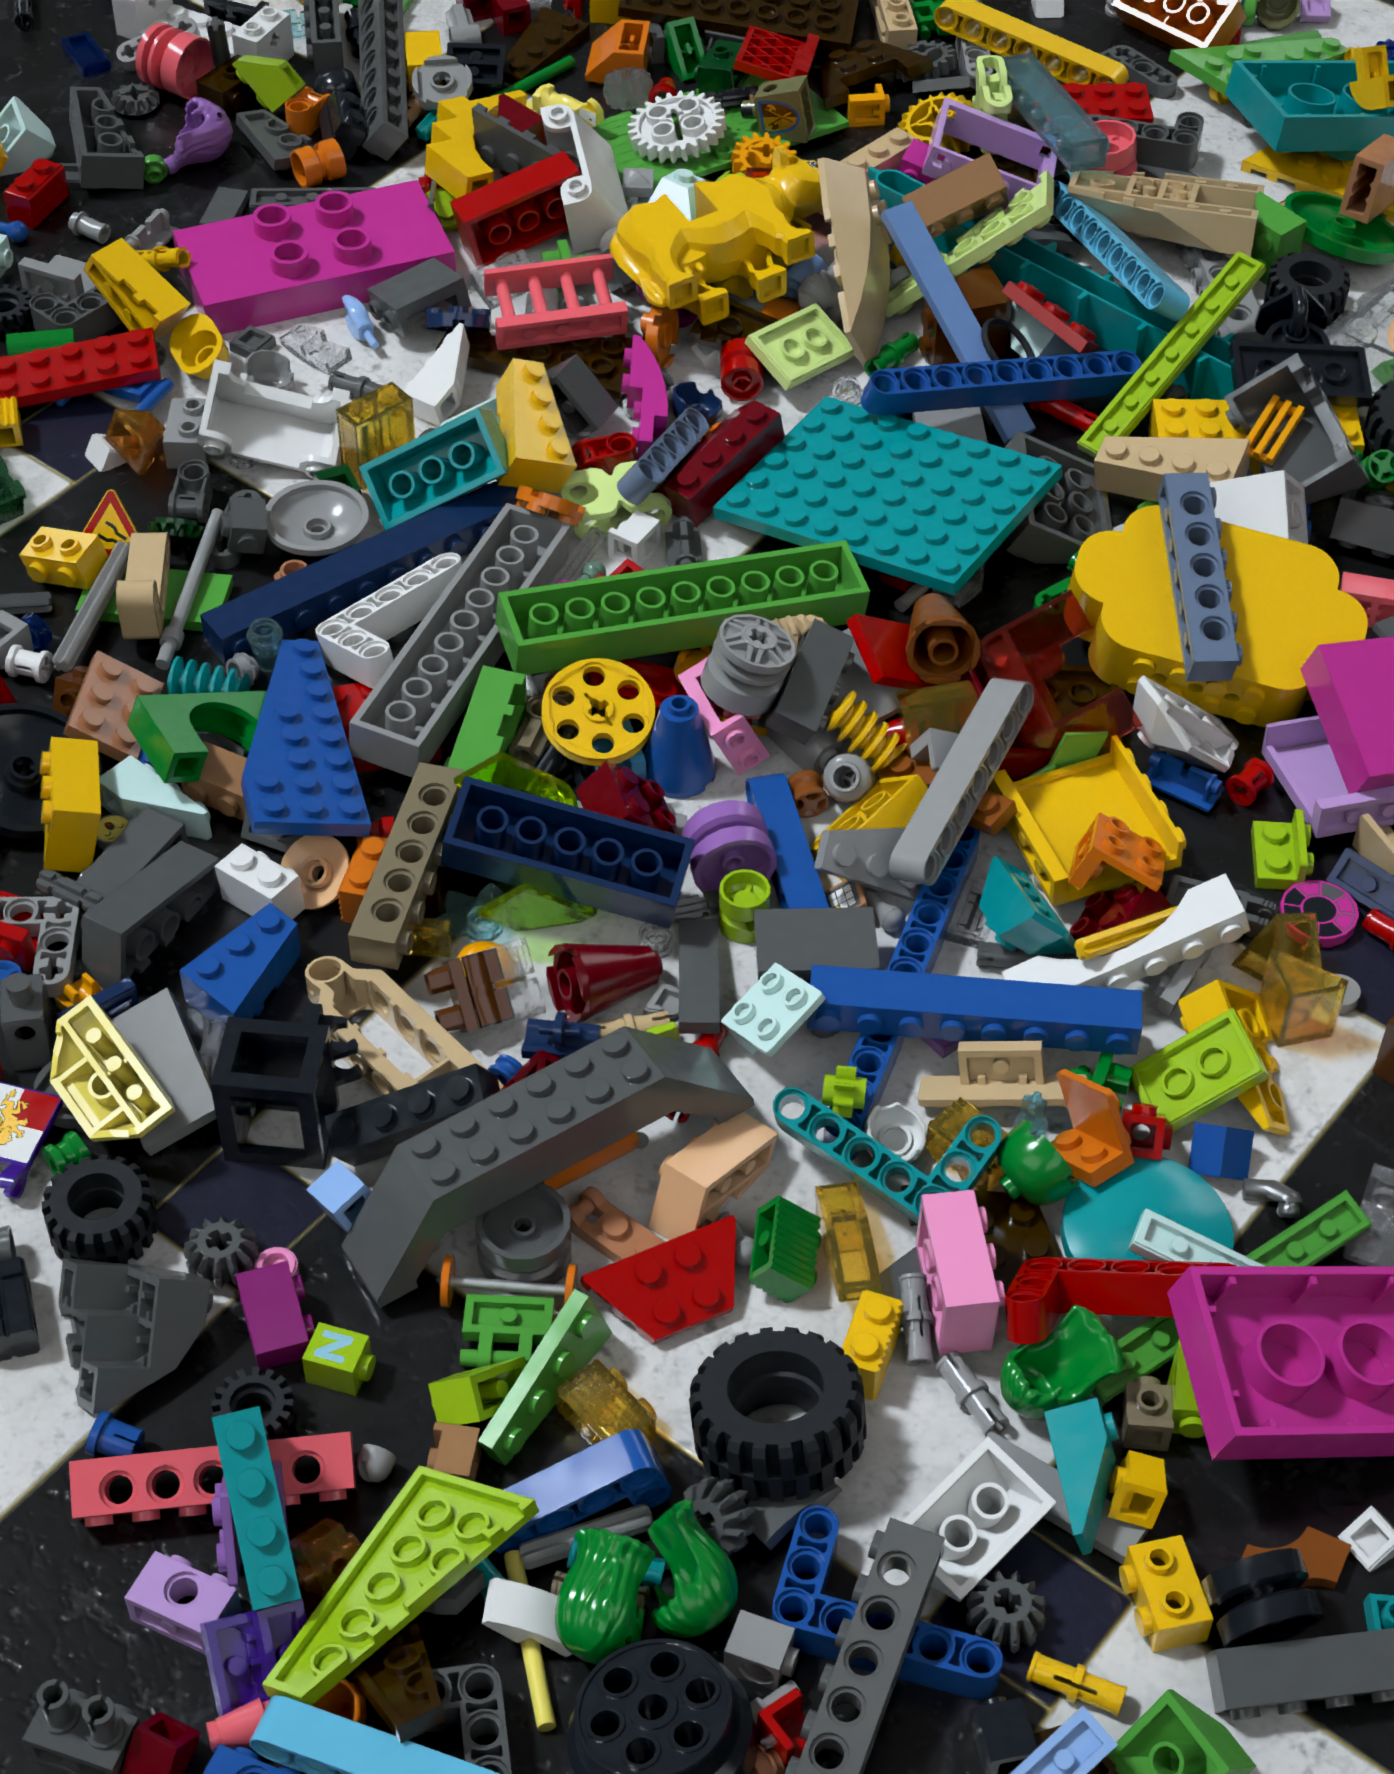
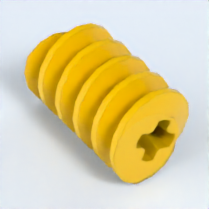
[826,690,908,773]

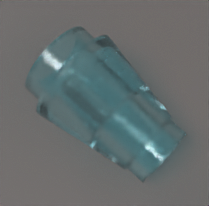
[246,617,283,672]

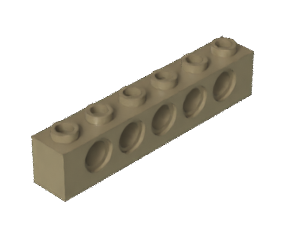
[348,762,465,970]

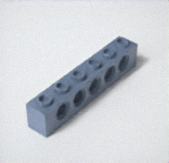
[1157,473,1243,682]

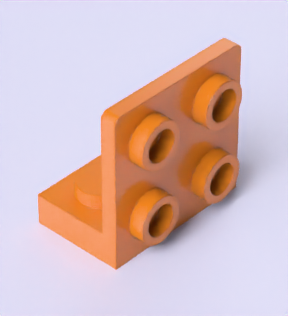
[1068,812,1166,891]
[1050,1069,1135,1188]

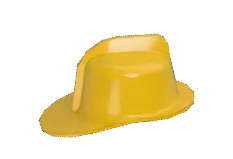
[169,313,230,380]

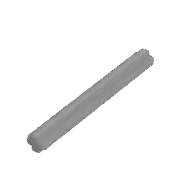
[52,541,130,673]

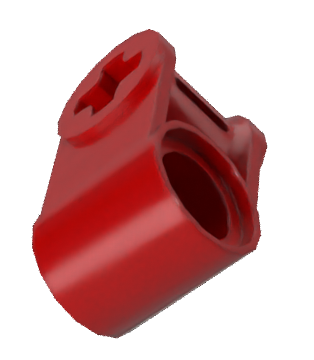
[571,432,637,475]

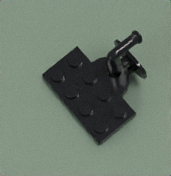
[1228,286,1373,407]

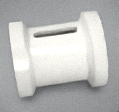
[5,644,53,684]

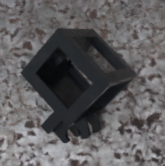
[210,1003,362,1170]

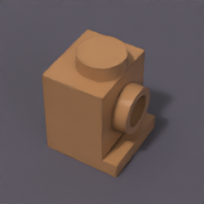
[427,1422,482,1482]

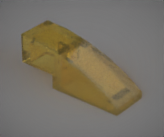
[815,1181,883,1302]

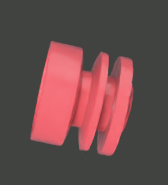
[135,22,214,99]
[1071,120,1138,176]

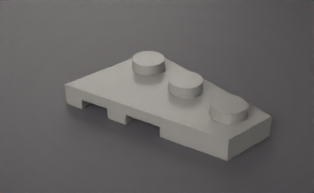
[814,827,922,901]
[1155,946,1215,1018]

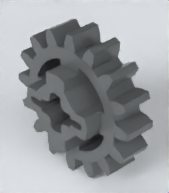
[893,40,957,83]

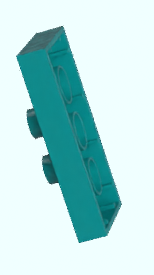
[1225,60,1394,161]

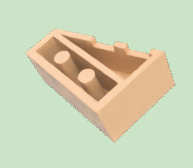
[648,1112,778,1240]

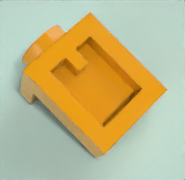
[847,83,890,127]

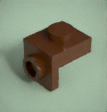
[52,666,88,717]

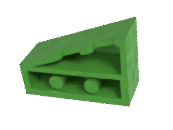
[444,665,527,785]

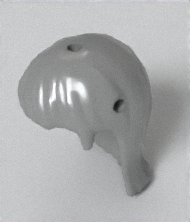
[797,260,842,324]

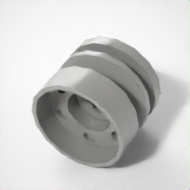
[701,614,796,716]

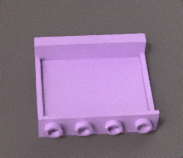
[1261,715,1394,838]

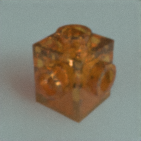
[289,1518,361,1597]

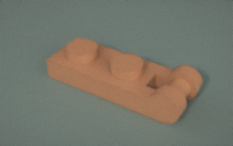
[568,1186,665,1263]

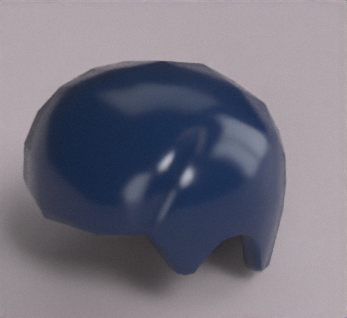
[672,381,723,426]

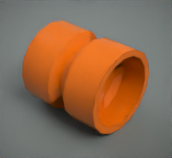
[290,138,347,188]

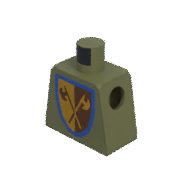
[741,75,816,143]

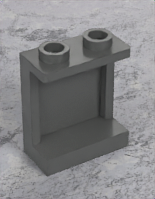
[367,257,472,337]

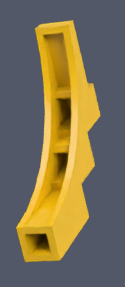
[425,90,527,198]

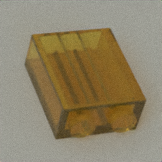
[336,381,416,491]

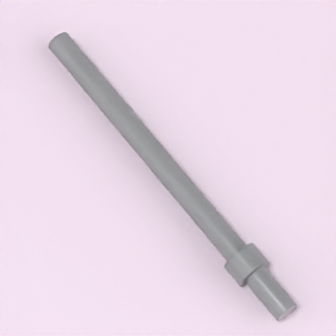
[155,508,225,670]

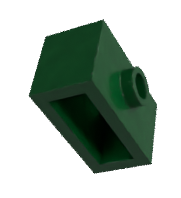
[694,40,750,94]

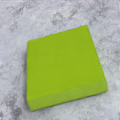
[1129,1008,1270,1133]

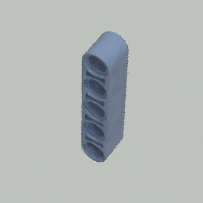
[617,408,709,505]

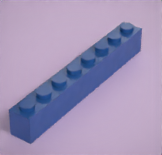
[807,964,1142,1055]

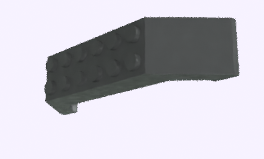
[341,1026,755,1308]

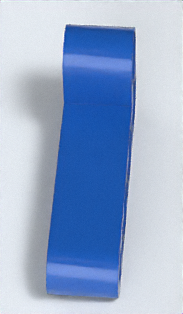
[495,1429,673,1554]

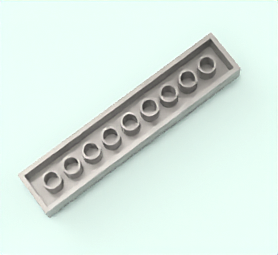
[349,503,571,778]

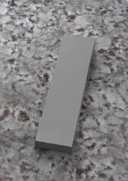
[984,1430,1148,1565]

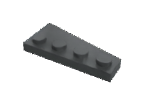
[472,103,582,175]

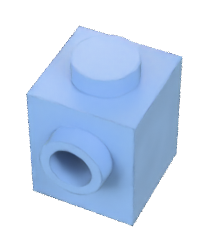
[306,1160,371,1234]

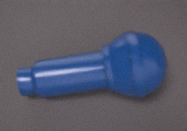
[0,221,29,243]

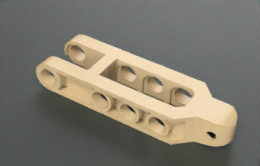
[305,956,503,1096]

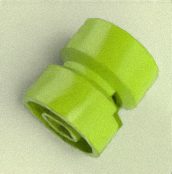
[719,869,771,944]

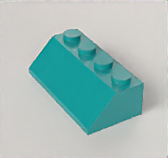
[359,408,508,531]

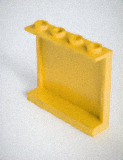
[990,735,1186,907]

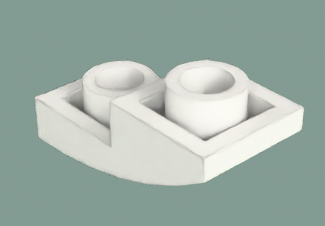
[482,1578,572,1657]

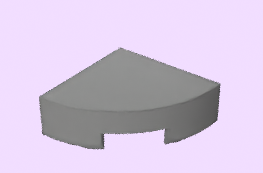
[643,981,679,1020]

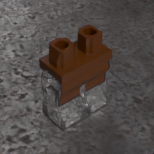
[424,937,546,1033]

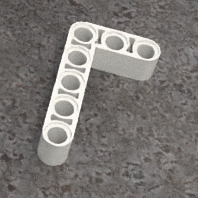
[316,553,462,689]

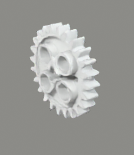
[627,91,727,163]

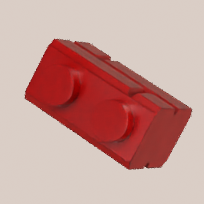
[3,158,69,229]

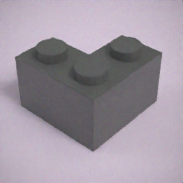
[546,354,619,440]

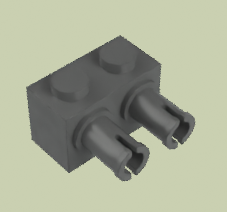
[22,1679,141,1774]

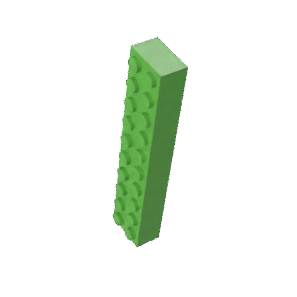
[495,540,870,675]

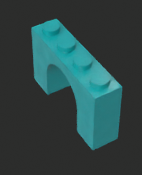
[212,1406,301,1611]

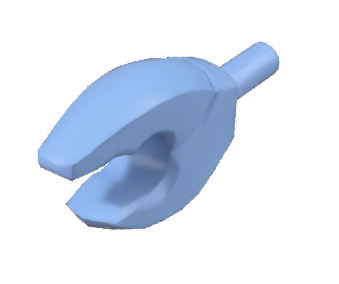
[342,295,379,349]

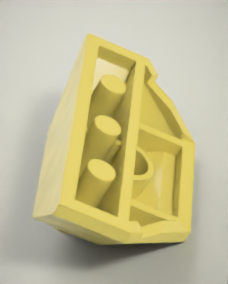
[50,995,175,1142]

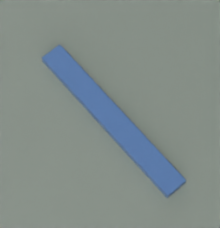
[880,200,1036,444]

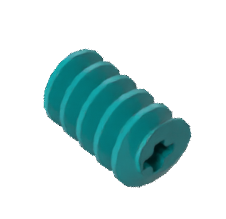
[167,656,250,694]

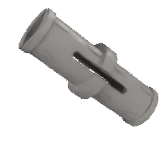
[898,1273,934,1366]
[936,1351,1009,1437]

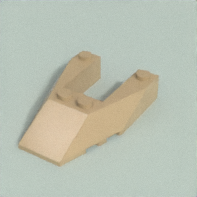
[1067,169,1265,258]

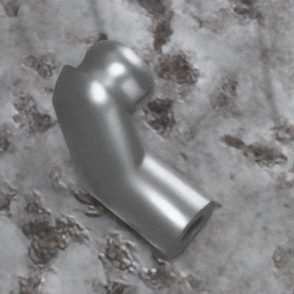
[1242,1178,1302,1218]

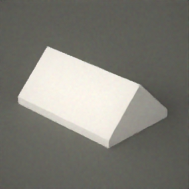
[902,1436,1056,1602]

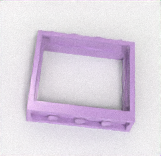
[921,97,1060,207]

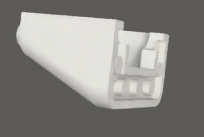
[540,104,628,254]
[197,359,350,478]

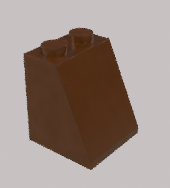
[919,263,1012,365]

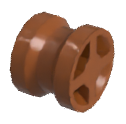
[788,770,829,818]

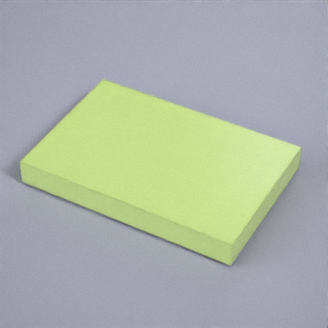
[744,303,855,391]

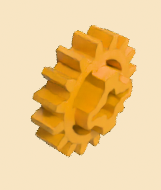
[730,132,797,178]

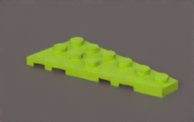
[262,1465,539,1706]

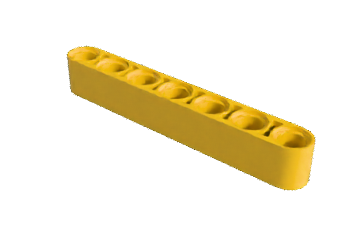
[934,0,1129,84]

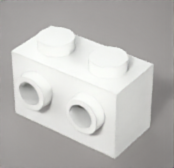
[214,843,305,920]

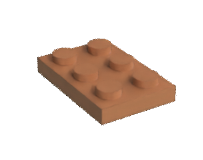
[63,650,164,762]

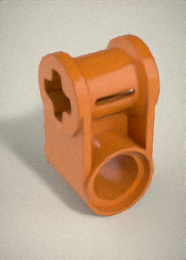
[285,86,331,137]

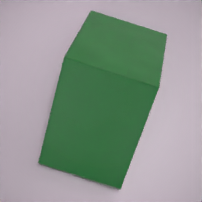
[665,16,705,82]

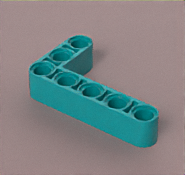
[773,1087,1002,1224]

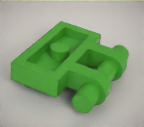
[460,1294,555,1368]

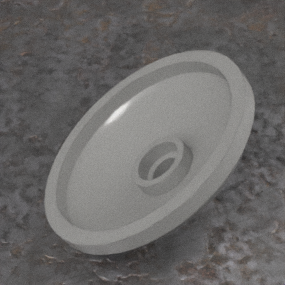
[266,480,369,557]

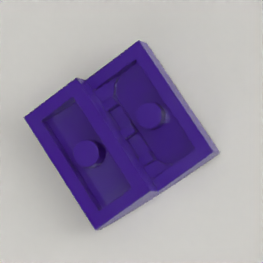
[200,1599,307,1717]

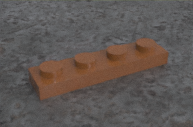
[876,751,1018,837]

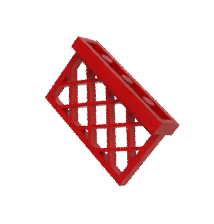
[733,25,820,81]

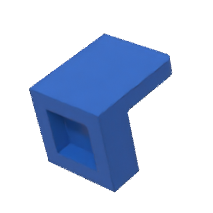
[1188,1122,1254,1181]

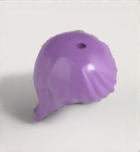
[164,97,233,175]

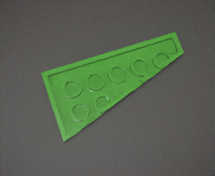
[1168,37,1348,96]

